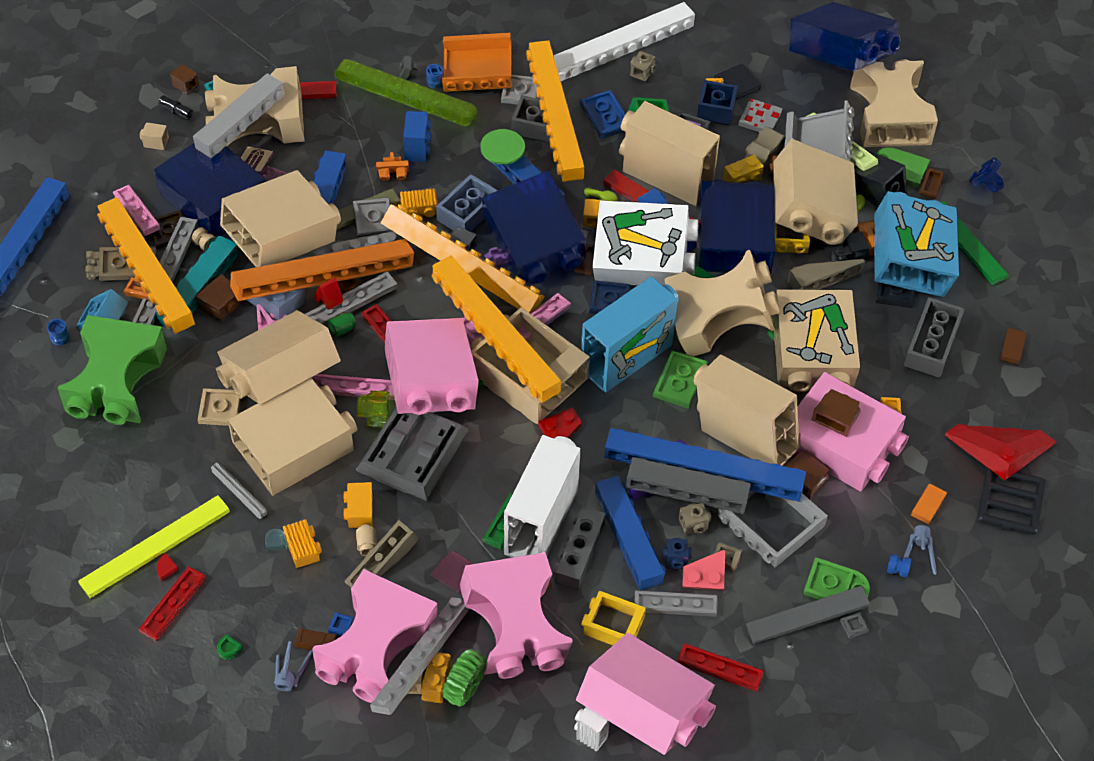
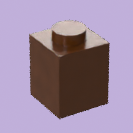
[170,64,199,95]

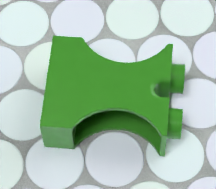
[58,315,167,425]

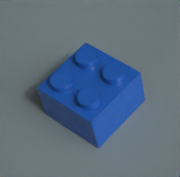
[403,111,432,162]

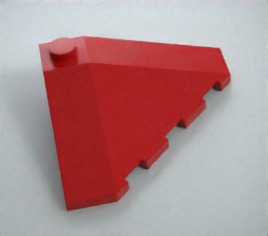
[945,424,1056,480]

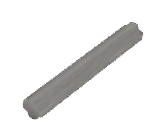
[211,462,267,519]

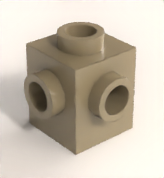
[630,51,656,82]
[679,503,711,535]

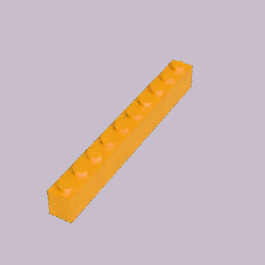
[526,40,584,182]
[97,197,195,334]
[381,204,545,314]
[432,255,561,403]

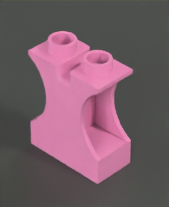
[460,552,573,679]
[312,569,438,703]

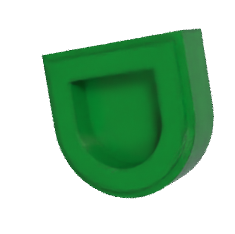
[216,634,243,660]

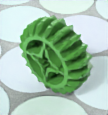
[443,649,487,707]

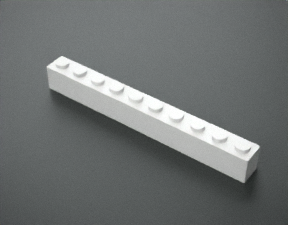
[553,2,695,82]

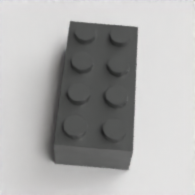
[904,297,964,378]

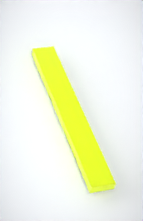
[78,495,230,598]

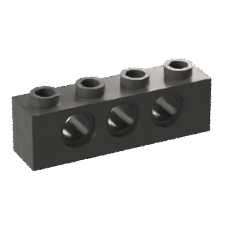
[553,506,606,590]

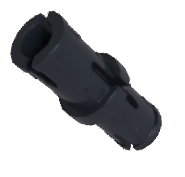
[158,95,193,120]

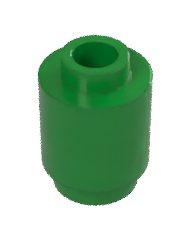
[327,312,357,337]

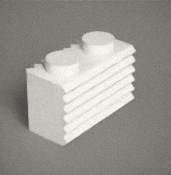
[574,707,610,751]

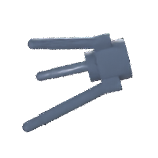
[903,525,937,575]
[274,641,313,691]

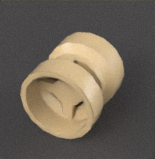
[191,227,216,252]

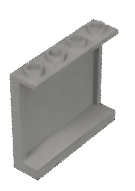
[785,100,855,161]

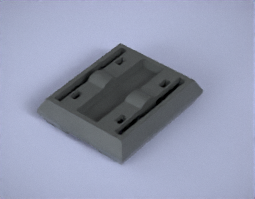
[356,407,469,501]

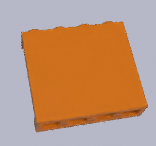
[442,33,512,92]

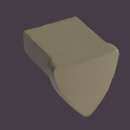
[714,542,743,572]

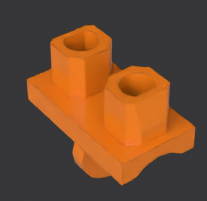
[376,152,409,181]

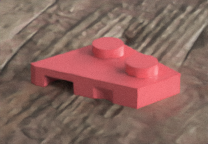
[682,550,725,591]

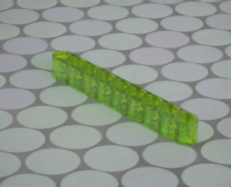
[334,59,477,126]

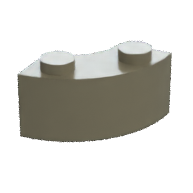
[745,126,785,166]

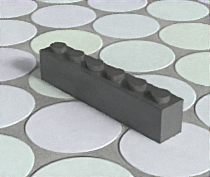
[626,457,751,514]

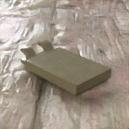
[86,246,156,281]

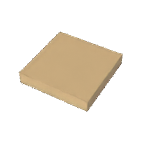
[198,388,242,426]

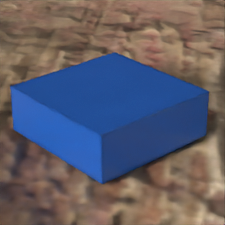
[328,612,355,637]

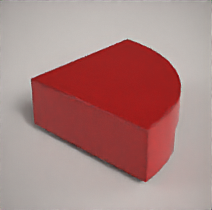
[157,553,178,581]

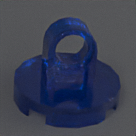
[969,157,1004,193]

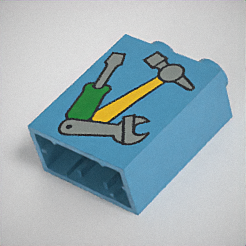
[874,191,959,297]
[581,276,679,393]

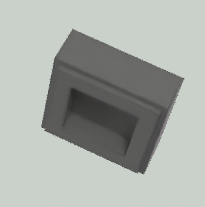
[840,612,869,639]

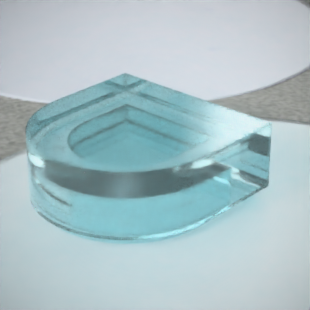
[265,529,287,551]

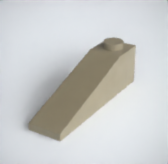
[788,259,865,290]
[344,520,420,588]

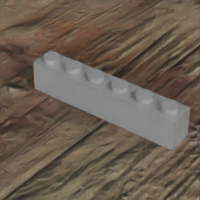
[193,73,285,158]

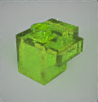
[357,390,390,427]

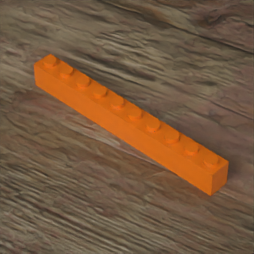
[230,239,414,301]

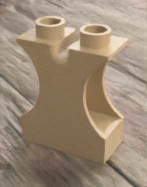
[850,59,938,147]
[205,66,304,151]
[664,250,780,357]

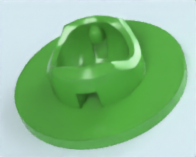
[481,129,525,165]

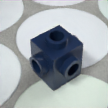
[662,538,692,569]

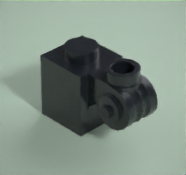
[830,232,870,262]

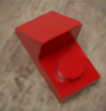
[314,278,343,310]

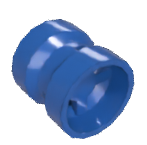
[426,64,443,88]
[47,319,70,345]
[886,553,911,578]

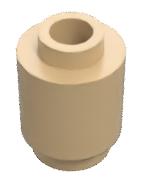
[356,525,377,556]

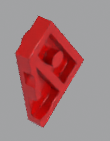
[538,408,582,439]

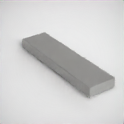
[634,590,717,617]

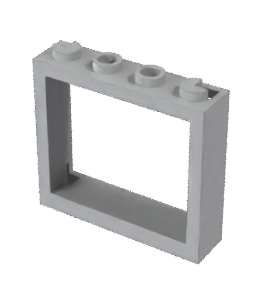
[718,491,828,568]

